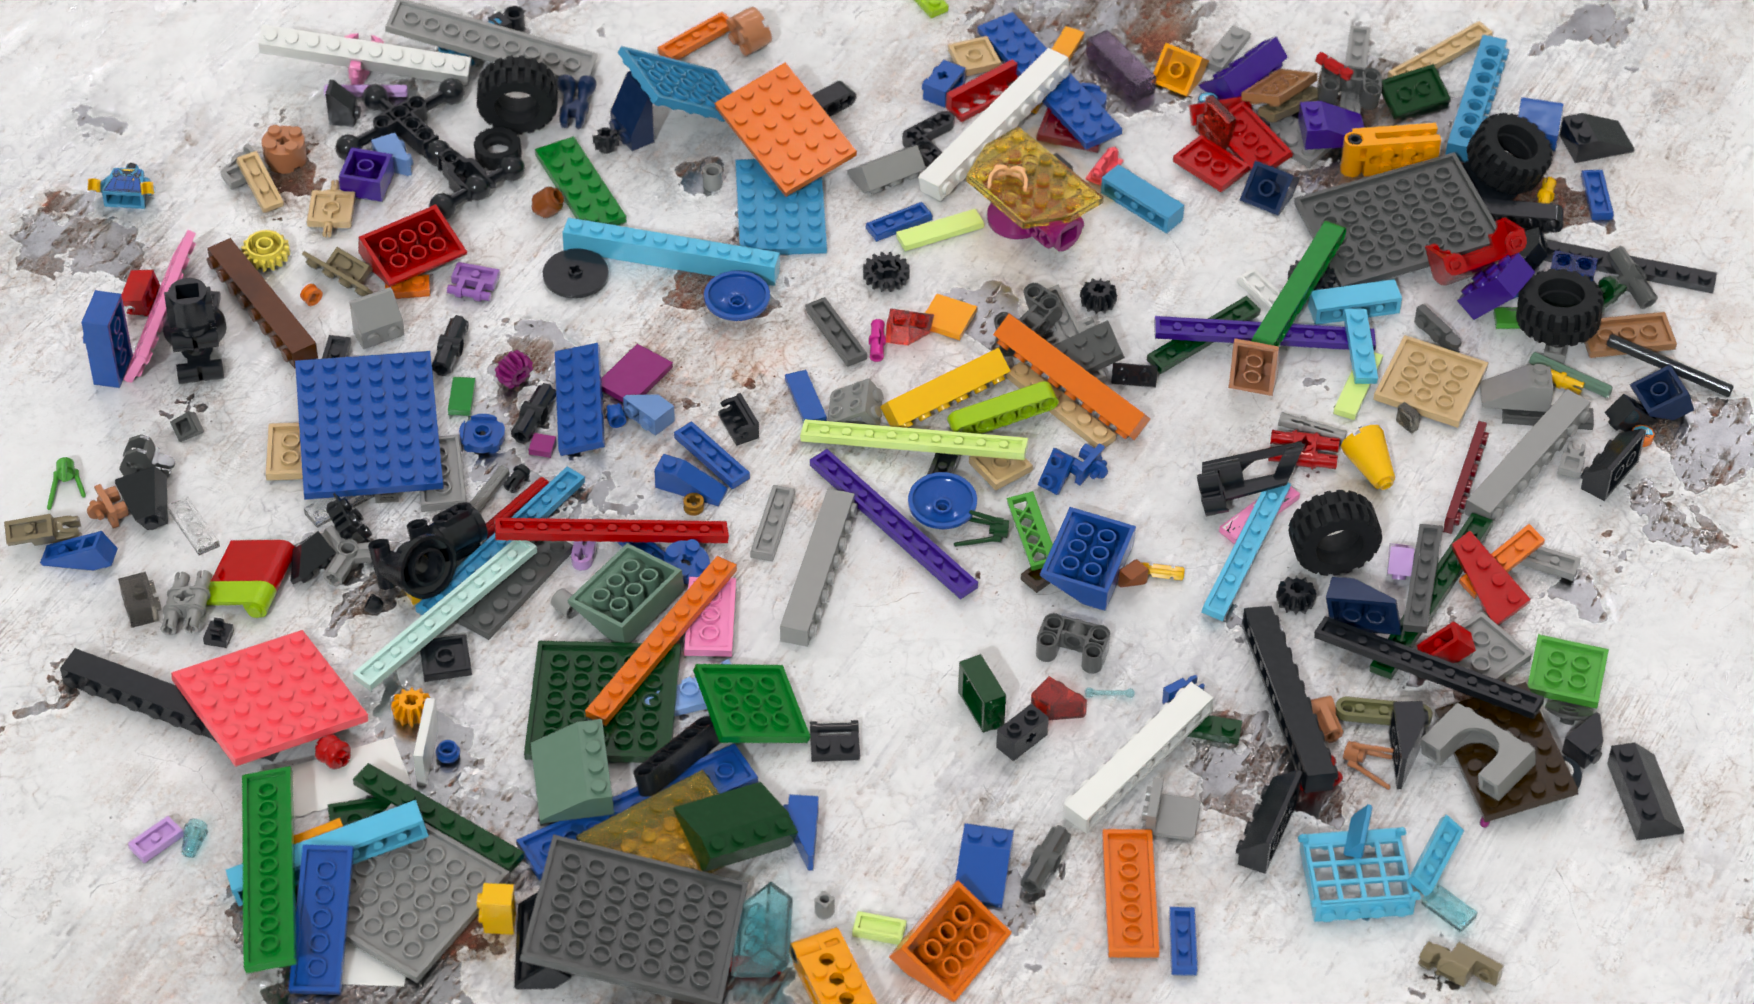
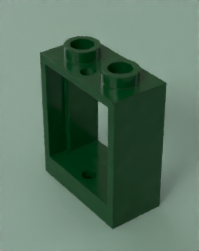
[958,654,1006,733]

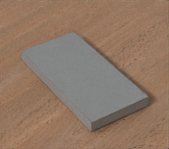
[419,434,467,512]

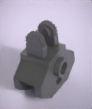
[119,434,175,478]

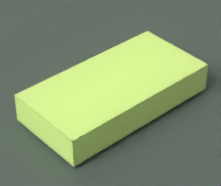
[852,911,907,945]

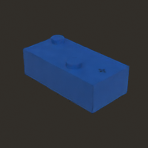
[81,290,133,388]

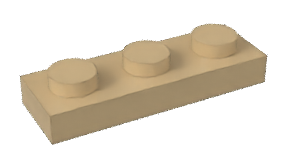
[236,151,284,213]

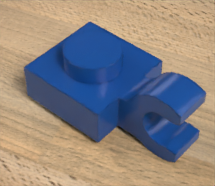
[1162,675,1205,704]

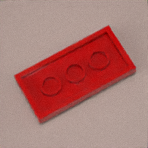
[1209,101,1293,171]

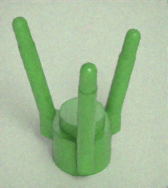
[47,457,86,510]

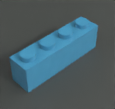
[1101,164,1184,234]

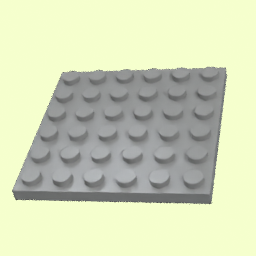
[346,803,510,983]

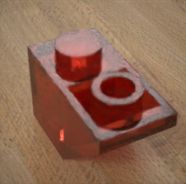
[886,308,934,346]
[1031,676,1087,720]

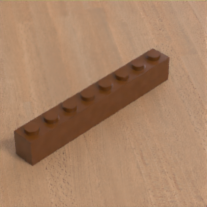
[206,238,318,369]

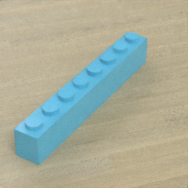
[226,800,429,906]

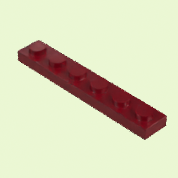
[1443,421,1489,534]

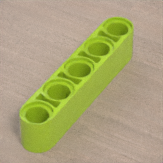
[947,381,1058,434]

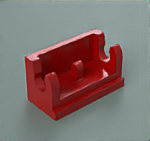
[121,270,160,316]

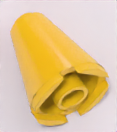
[1341,425,1395,490]

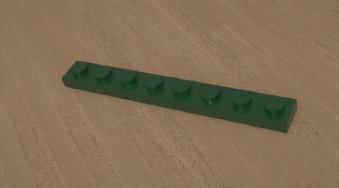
[353,763,525,873]

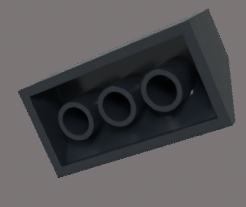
[1607,742,1684,841]
[1235,770,1303,874]
[514,892,572,989]

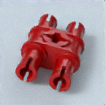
[1268,430,1340,470]

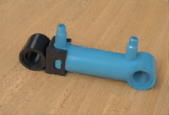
[438,5,525,66]

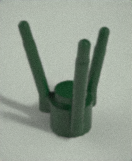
[954,510,1009,547]

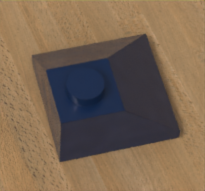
[1239,160,1300,216]

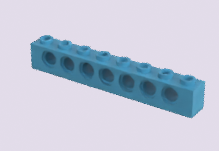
[1445,35,1509,162]

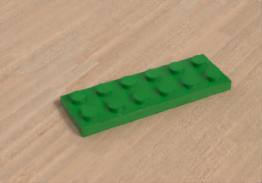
[535,136,627,226]

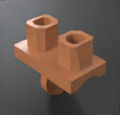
[87,484,129,529]

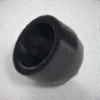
[364,594,384,614]

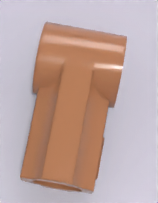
[1311,695,1343,743]

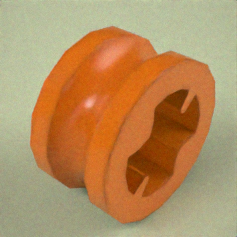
[300,283,323,306]

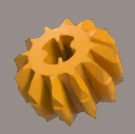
[391,687,430,728]

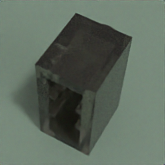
[118,571,162,628]

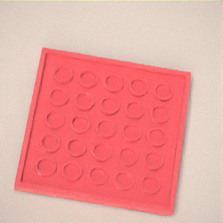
[171,630,368,767]

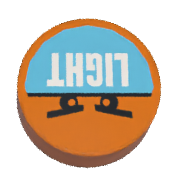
[1632,425,1654,447]

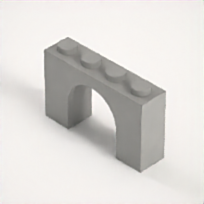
[1420,703,1536,801]

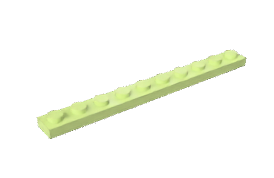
[800,419,1028,460]

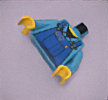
[87,163,155,209]

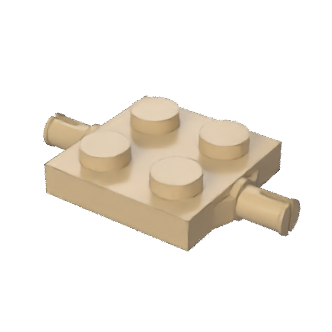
[307,180,356,238]

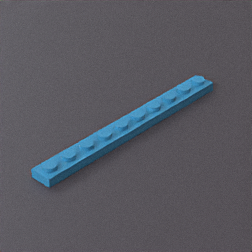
[415,466,585,615]

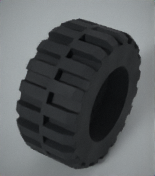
[477,55,558,134]
[1467,113,1553,194]
[1516,269,1604,347]
[1288,490,1382,576]

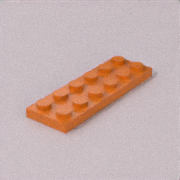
[1102,829,1159,958]

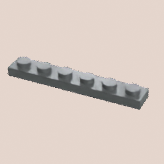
[1403,524,1443,633]

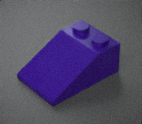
[1298,101,1364,150]

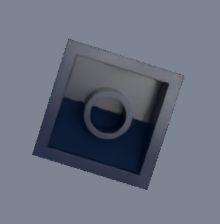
[1630,365,1694,420]

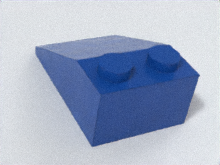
[955,823,1014,908]

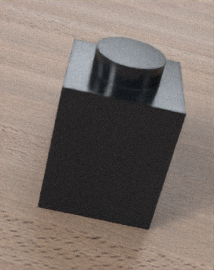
[325,79,361,127]
[1604,394,1658,432]
[1562,712,1603,769]

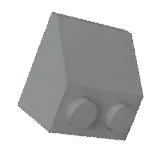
[349,287,404,349]

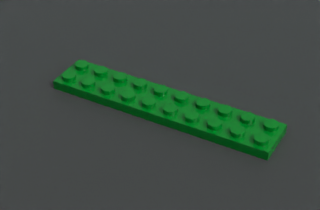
[242,766,297,974]

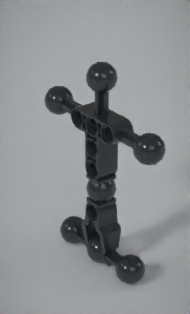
[335,78,525,219]

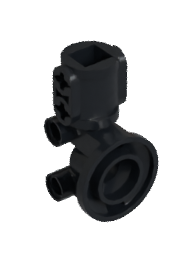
[163,278,226,384]
[368,502,488,599]

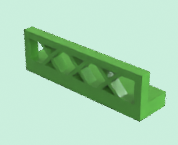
[1007,491,1053,571]

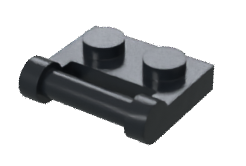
[810,720,860,762]

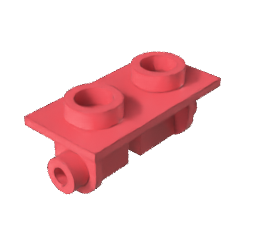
[1085,147,1124,186]

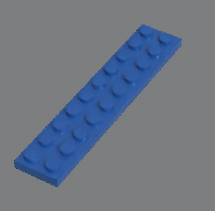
[977,12,1122,150]
[516,743,758,881]

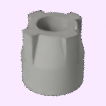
[815,891,835,919]

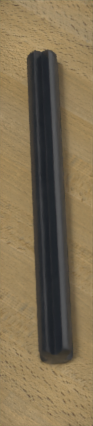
[1606,334,1734,397]

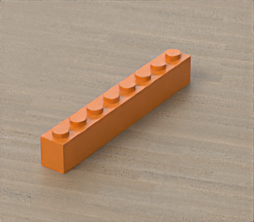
[993,313,1150,441]

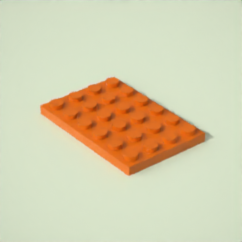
[715,62,857,197]

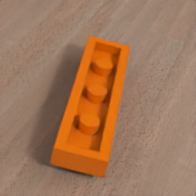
[658,12,730,60]
[1459,524,1545,599]

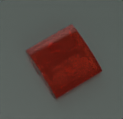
[1195,94,1237,150]

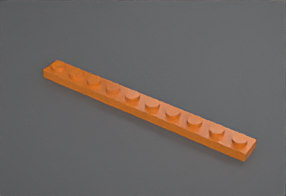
[585,556,737,726]

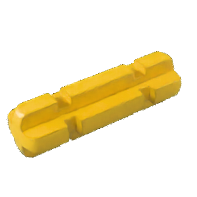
[1141,562,1185,581]

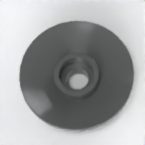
[1545,701,1594,725]

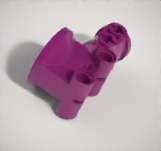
[982,157,1084,252]

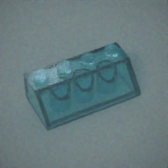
[731,881,793,978]

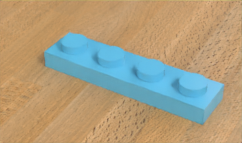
[1343,309,1378,384]
[1408,814,1464,897]

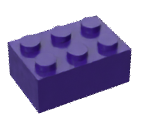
[1457,253,1535,320]

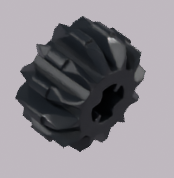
[1080,278,1117,314]
[1276,575,1316,615]

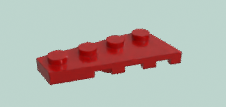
[1451,531,1531,626]

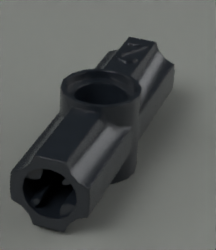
[432,315,469,376]
[511,383,556,444]

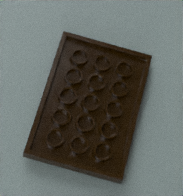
[1435,682,1578,822]

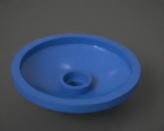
[704,271,770,321]
[908,472,977,529]

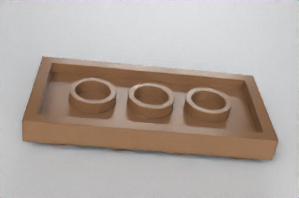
[1242,68,1317,107]
[1584,312,1677,358]

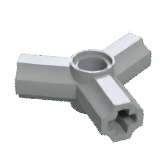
[321,525,372,586]

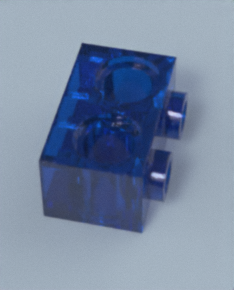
[1550,250,1598,281]

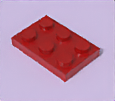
[1173,135,1250,193]

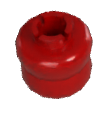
[315,734,351,770]

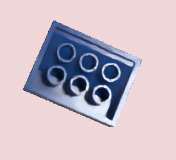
[1040,507,1136,611]

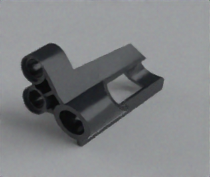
[1197,441,1305,517]

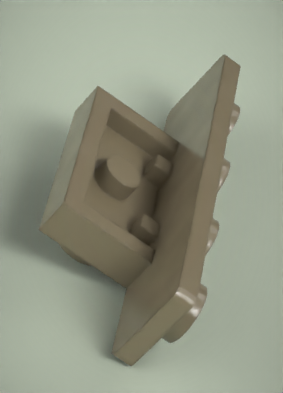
[302,247,373,297]

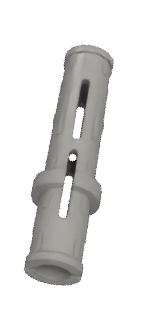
[1278,412,1347,444]

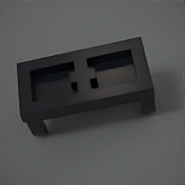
[718,393,759,446]

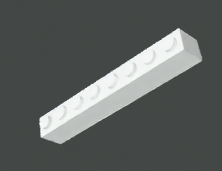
[1064,682,1213,834]

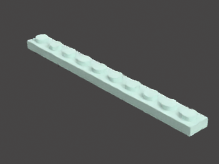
[353,540,537,691]

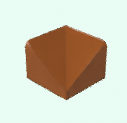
[1118,559,1148,588]

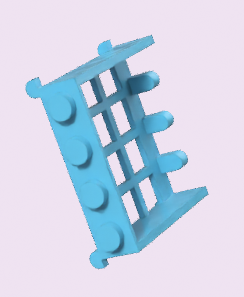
[1298,827,1421,922]

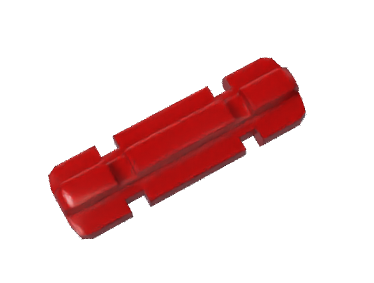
[1315,52,1354,81]

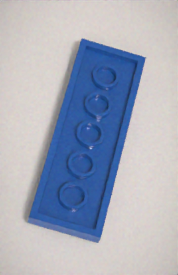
[555,342,605,456]
[288,844,354,995]

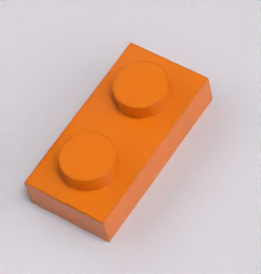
[385,275,430,299]

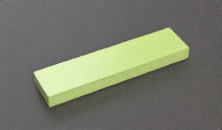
[896,209,984,251]
[1333,352,1383,420]

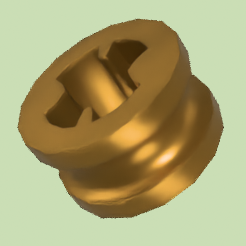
[683,493,704,516]

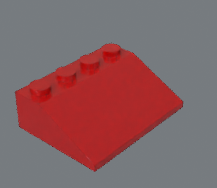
[358,205,467,287]

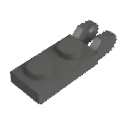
[1414,304,1462,353]

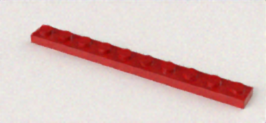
[494,518,729,544]

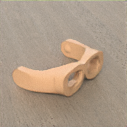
[987,164,1028,192]

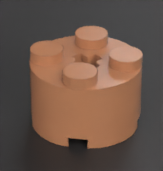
[726,7,772,56]
[262,125,307,174]

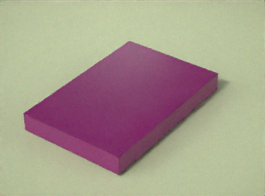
[602,344,673,402]

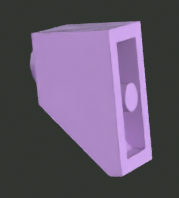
[1387,543,1414,580]

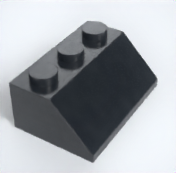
[1581,429,1646,501]

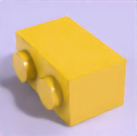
[477,883,517,935]

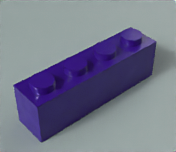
[1199,36,1289,100]

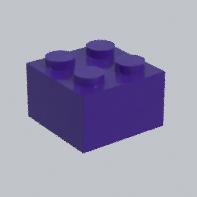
[338,147,394,202]

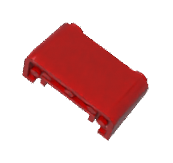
[1425,218,1527,286]

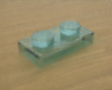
[1421,884,1477,933]

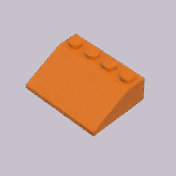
[888,880,1012,1003]

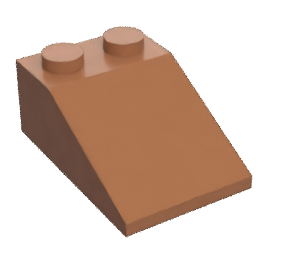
[1228,339,1279,396]

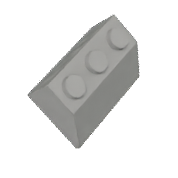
[847,145,926,194]

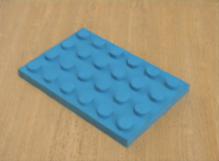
[617,46,732,122]
[735,159,827,255]

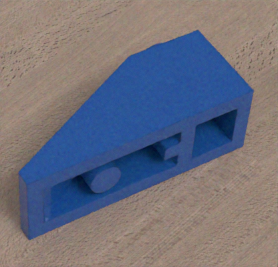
[654,454,728,507]
[40,531,118,571]
[783,794,819,871]

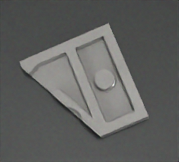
[220,143,269,189]

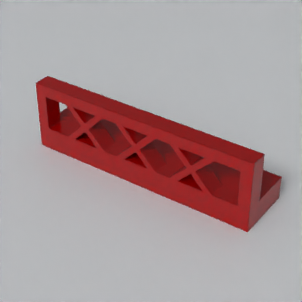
[946,59,1018,122]

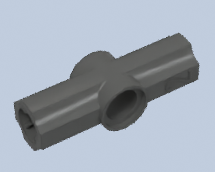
[1606,246,1658,309]
[1021,825,1071,894]

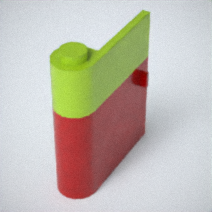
[206,540,295,618]

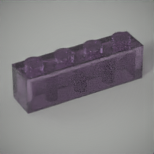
[1085,30,1156,101]

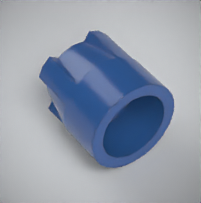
[606,403,627,428]

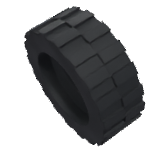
[474,127,522,171]

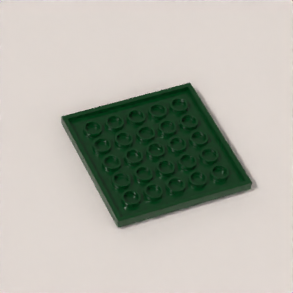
[524,640,681,763]

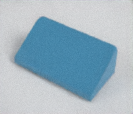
[1344,804,1373,859]

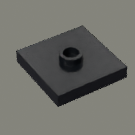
[420,634,472,682]

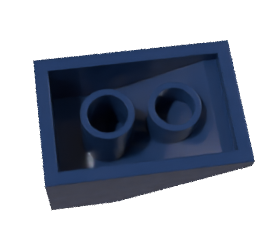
[609,71,654,151]
[1326,577,1402,635]

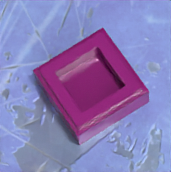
[528,433,557,458]

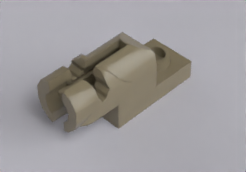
[4,514,82,546]
[1418,941,1504,987]

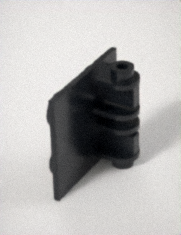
[326,493,372,542]

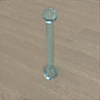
[1085,687,1135,698]

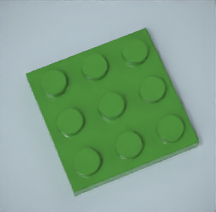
[1527,634,1609,709]

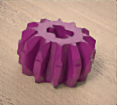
[495,350,533,389]

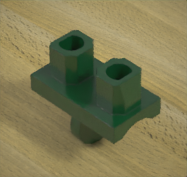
[1598,275,1627,312]

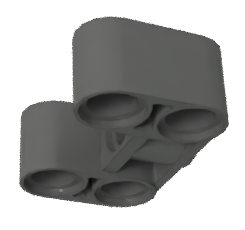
[1317,65,1382,110]
[994,283,1062,336]
[1036,613,1110,674]

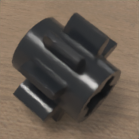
[593,127,619,154]

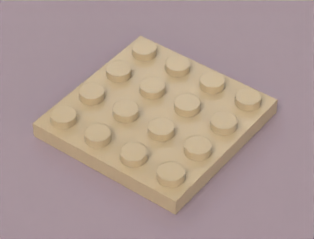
[1373,335,1489,428]

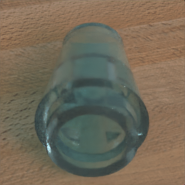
[181,819,208,858]

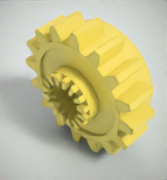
[241,230,290,272]

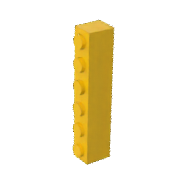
[880,347,1011,428]

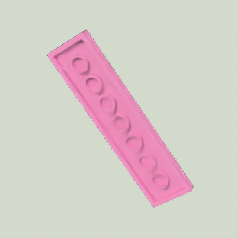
[123,230,196,382]

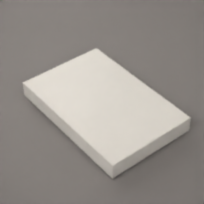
[413,698,438,786]

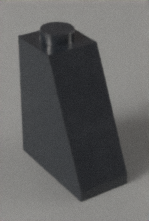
[115,466,168,530]

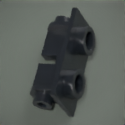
[1111,363,1158,387]

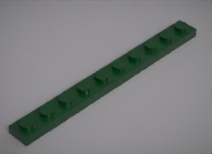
[1370,513,1493,680]

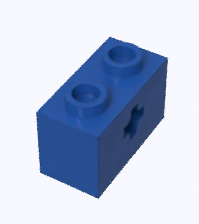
[922,59,966,108]

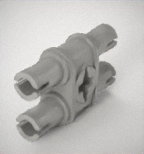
[161,570,212,635]

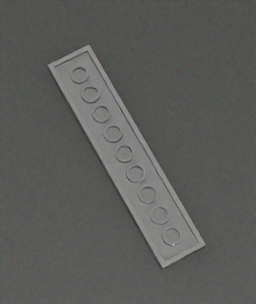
[385,0,598,86]

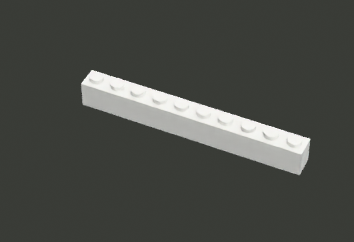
[258,24,471,86]
[918,48,1070,201]

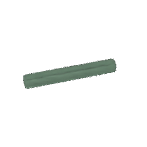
[1529,352,1613,398]

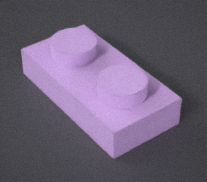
[128,816,184,863]

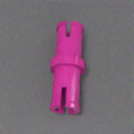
[868,319,886,362]

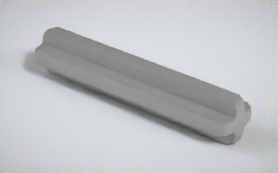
[470,465,510,512]

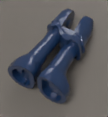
[557,74,597,129]

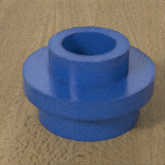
[436,740,460,763]

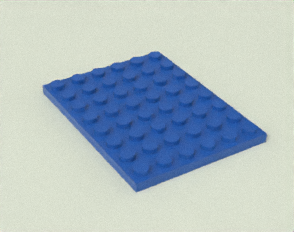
[295,351,443,500]

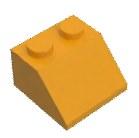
[1150,43,1209,97]

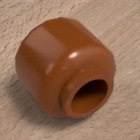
[531,187,564,218]

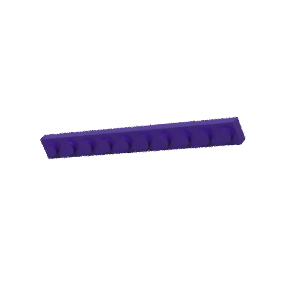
[1154,316,1376,351]
[810,449,978,600]

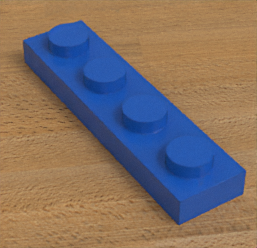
[674,421,750,490]

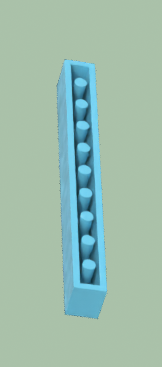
[562,218,780,286]

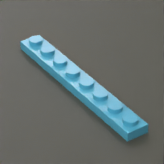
[1201,483,1291,621]

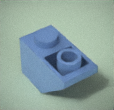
[371,133,413,176]
[623,394,675,436]

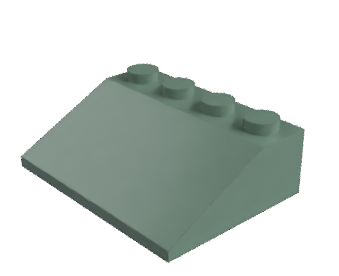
[568,543,685,643]
[531,719,614,824]

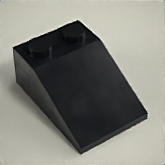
[1559,113,1635,163]
[1388,701,1429,789]

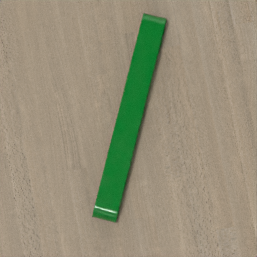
[1252,221,1347,346]

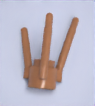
[1343,741,1394,790]

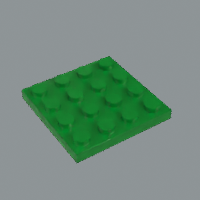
[693,664,811,743]

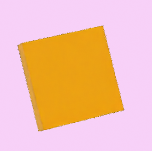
[919,294,977,341]

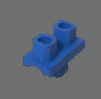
[1069,443,1108,486]
[1037,448,1075,495]

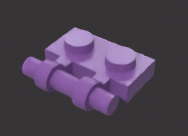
[447,262,500,302]

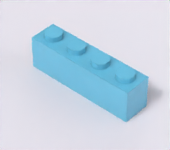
[1308,279,1402,325]

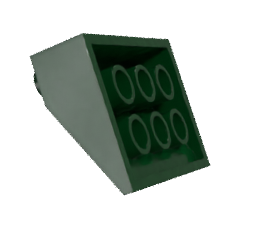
[673,782,798,872]

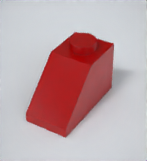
[1417,621,1476,663]

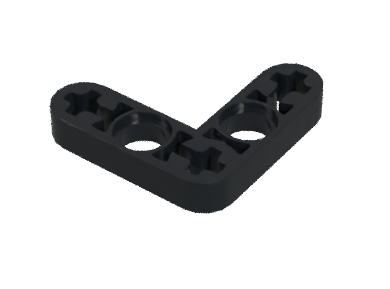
[902,111,954,167]

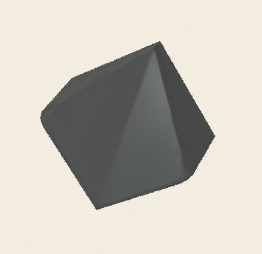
[170,411,204,442]

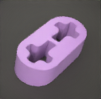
[571,541,596,570]

